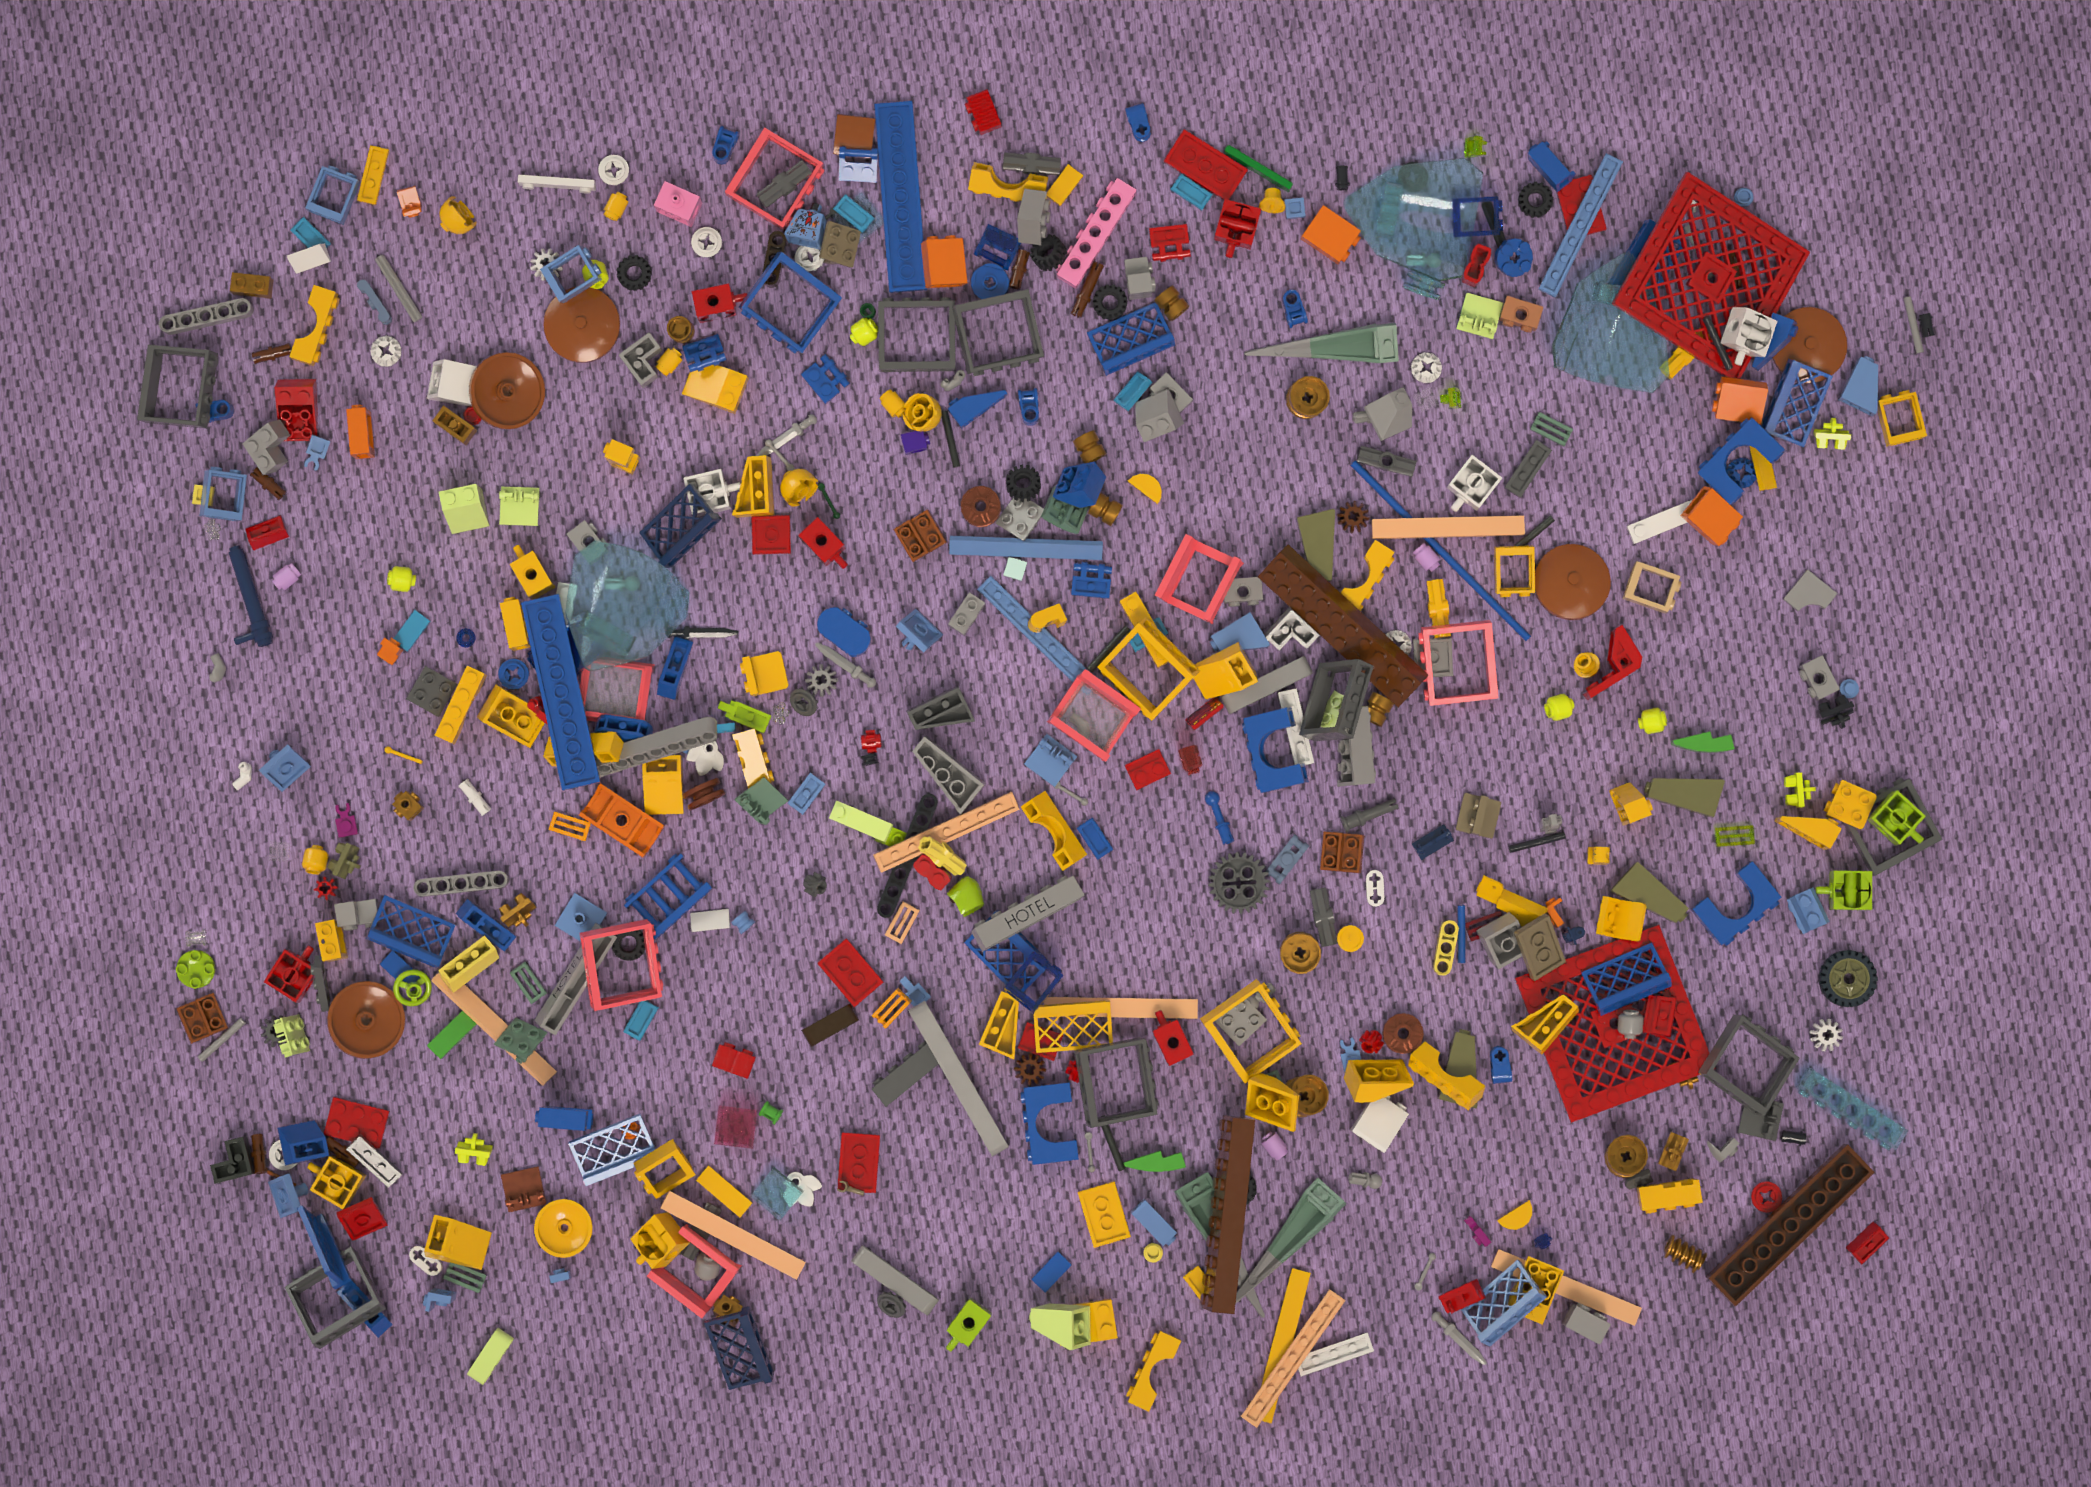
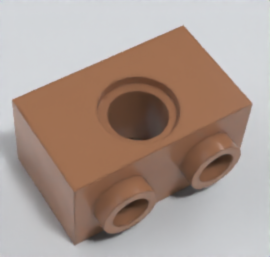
[1499,296,1543,333]

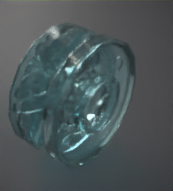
[1402,271,1445,300]

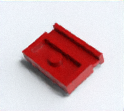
[1124,749,1171,791]
[1643,995,1677,1037]
[1018,1022,1063,1061]

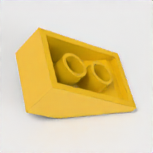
[682,360,749,414]
[477,684,545,748]
[1774,816,1842,850]
[1344,1059,1414,1103]
[1245,1073,1299,1132]
[1060,1298,1118,1346]

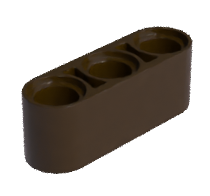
[763,231,787,288]
[801,1004,859,1047]

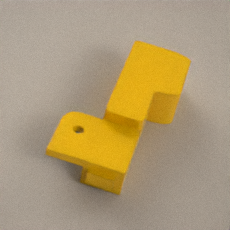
[1476,875,1548,927]

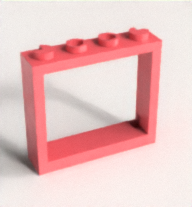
[725,128,825,230]
[1418,620,1498,706]
[580,919,663,1011]

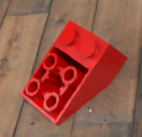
[274,379,318,441]

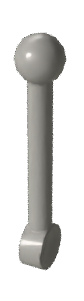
[765,439,794,471]
[1053,782,1088,806]
[1085,1132,1095,1173]
[1414,1253,1436,1291]

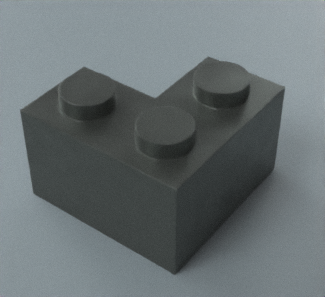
[210,1136,255,1184]

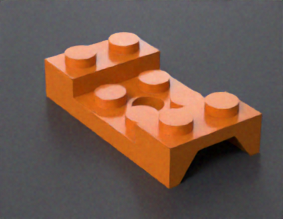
[579,783,665,858]

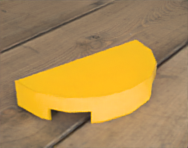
[1127,474,1162,505]
[1496,1200,1532,1230]

